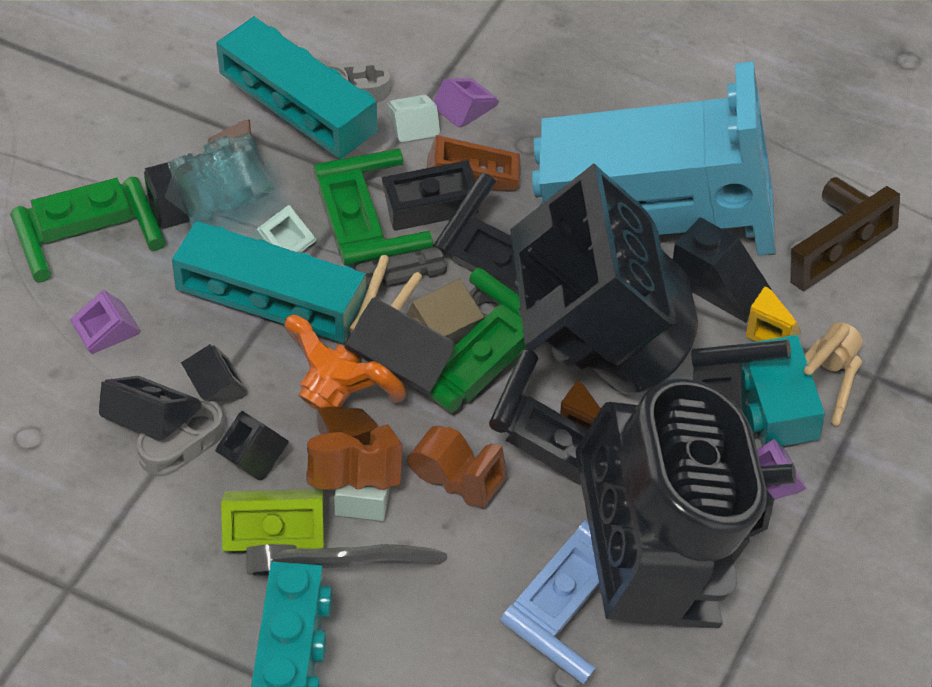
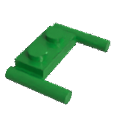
[313,148,433,266]
[10,177,166,282]
[428,267,526,413]

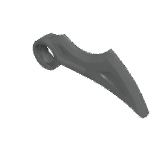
[246,544,447,576]

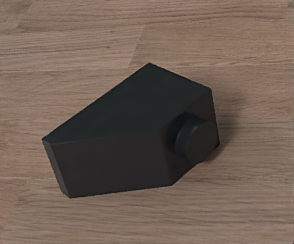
[673,217,772,323]

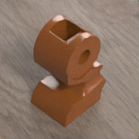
[306,424,402,490]
[407,426,507,509]

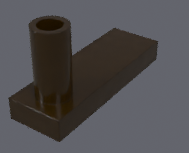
[790,177,900,292]

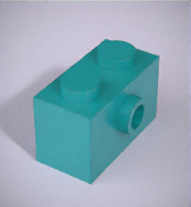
[742,334,825,446]

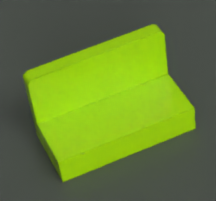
[221,489,324,551]

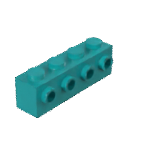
[216,16,378,160]
[172,221,366,344]
[251,561,332,687]

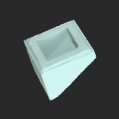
[386,95,440,142]
[249,205,317,252]
[334,484,390,521]

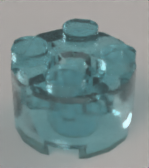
[167,132,274,224]

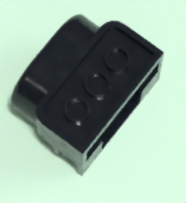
[510,163,698,394]
[575,379,767,628]

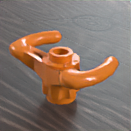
[285,314,407,410]

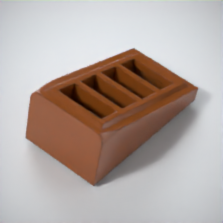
[427,135,520,190]

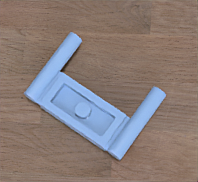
[500,520,599,685]

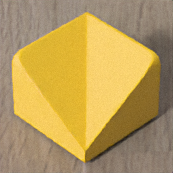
[746,286,801,342]

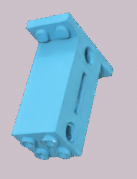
[532,61,776,255]

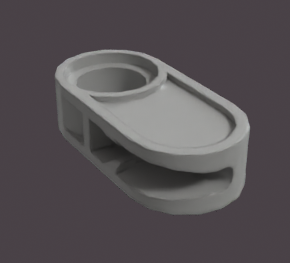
[137,398,224,476]

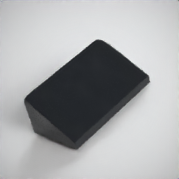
[382,160,479,231]
[344,297,455,396]
[99,376,202,440]

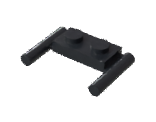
[433,172,519,295]
[691,339,796,486]
[489,350,588,484]

